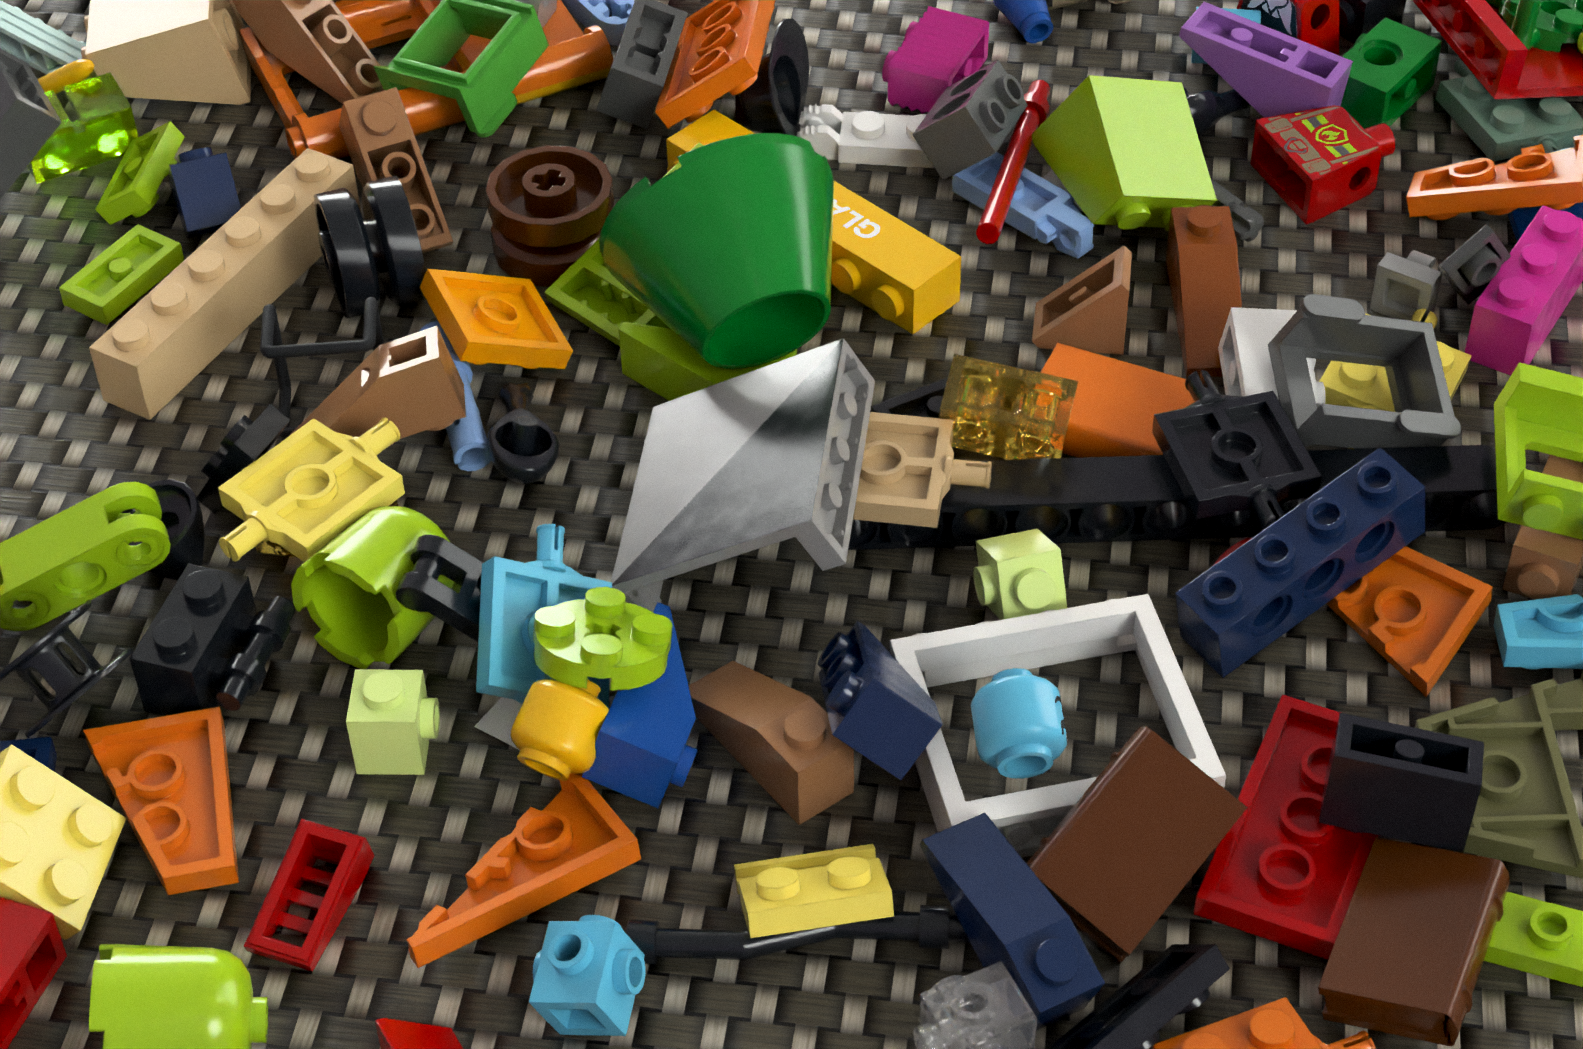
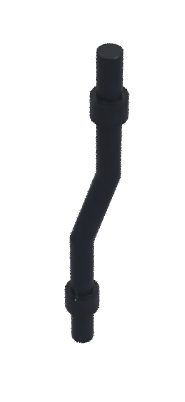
[622,905,971,965]

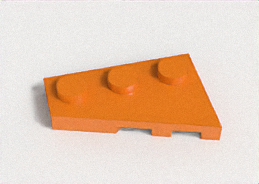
[1406,135,1583,220]
[83,706,239,895]

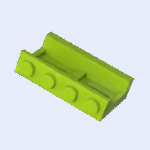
[1494,362,1583,540]

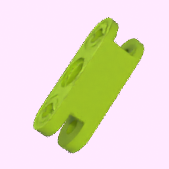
[0,482,171,631]

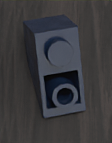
[169,147,241,239]

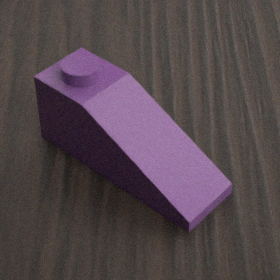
[1179,2,1353,118]

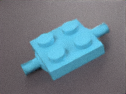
[476,524,612,708]

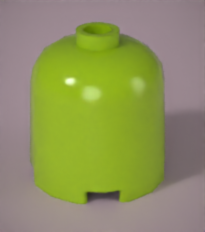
[291,506,454,669]
[89,944,268,1049]

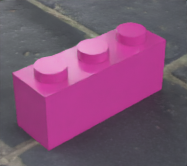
[1465,205,1583,376]

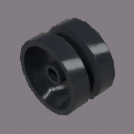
[314,176,426,318]

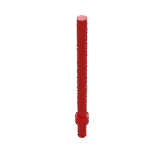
[976,80,1050,244]

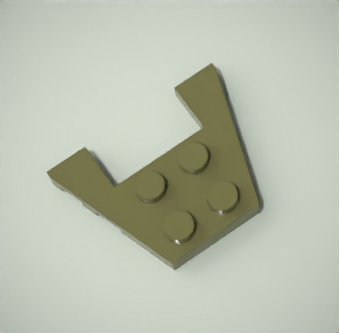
[1415,671,1583,878]

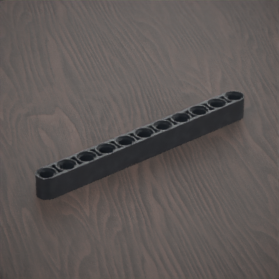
[848,445,1506,550]

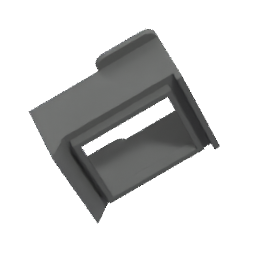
[1268,294,1461,449]

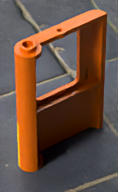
[239,0,613,159]

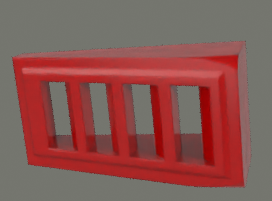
[244,819,375,972]

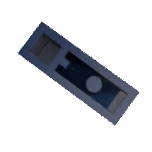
[919,813,1105,1038]

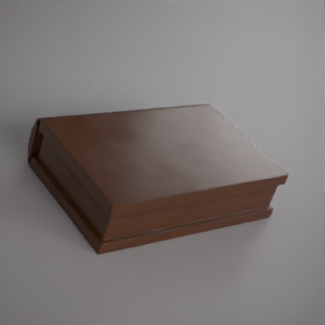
[1026,726,1248,964]
[1318,837,1510,1046]

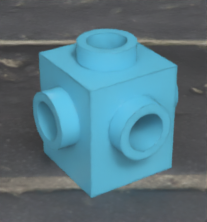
[529,915,646,1036]

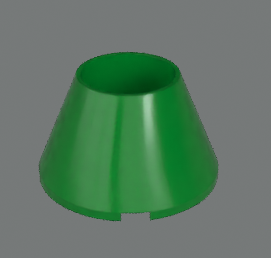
[599,133,834,369]

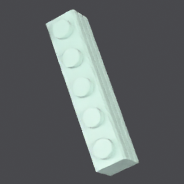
[0,0,105,99]

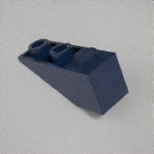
[818,621,943,780]

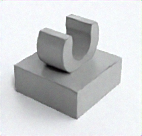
[1370,250,1442,322]

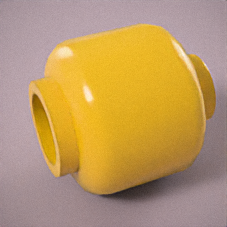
[510,679,609,781]

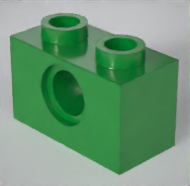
[1340,17,1442,128]

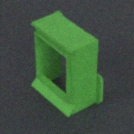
[373,0,549,138]

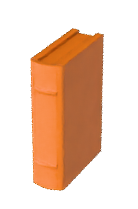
[1016,343,1194,458]

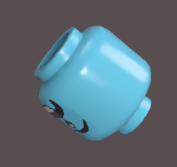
[971,668,1068,779]

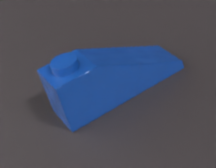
[582,602,698,809]

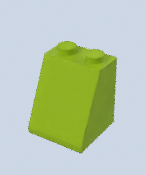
[1031,75,1217,231]

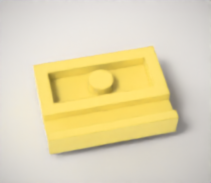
[734,844,894,939]

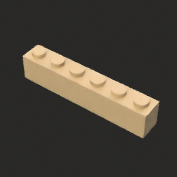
[89,148,361,420]

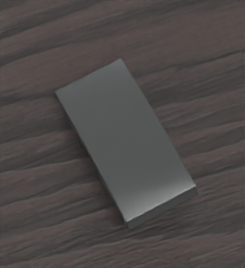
[1438,224,1511,305]

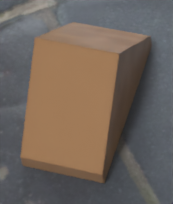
[1032,246,1132,355]

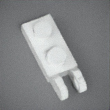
[797,104,934,168]

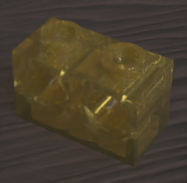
[939,354,1078,460]

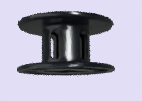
[0,600,134,738]

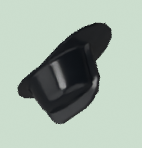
[735,18,809,136]

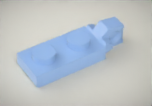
[952,152,1095,259]

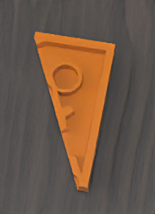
[407,773,642,968]

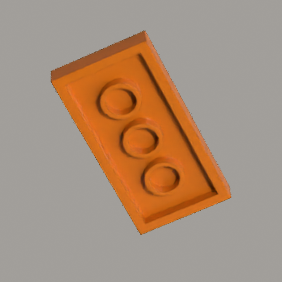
[655,0,775,129]

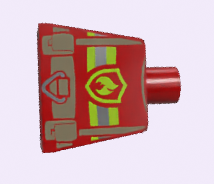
[1250,105,1395,224]

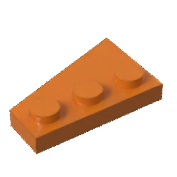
[1326,546,1493,697]

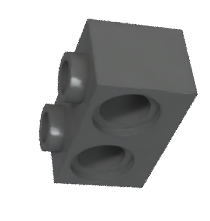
[596,0,688,129]
[912,60,1028,180]

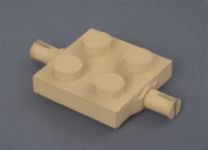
[853,412,992,528]

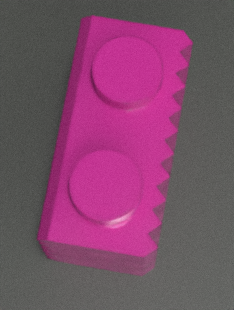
[882,6,989,114]

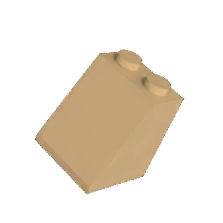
[81,0,251,105]

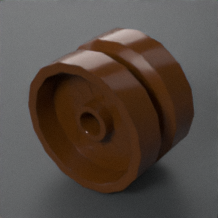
[486,145,614,287]

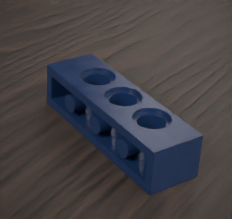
[1175,447,1425,678]

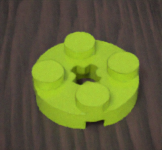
[533,587,673,690]

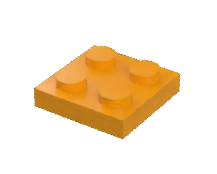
[420,268,573,369]

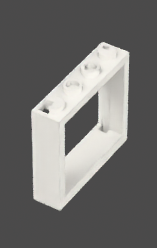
[890,594,1226,857]

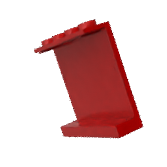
[1412,0,1583,99]

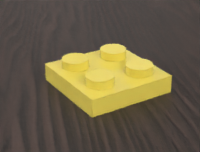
[0,744,126,940]

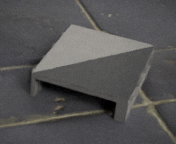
[611,338,875,612]

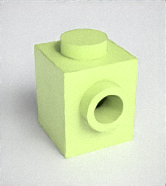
[973,528,1067,620]
[346,669,440,775]

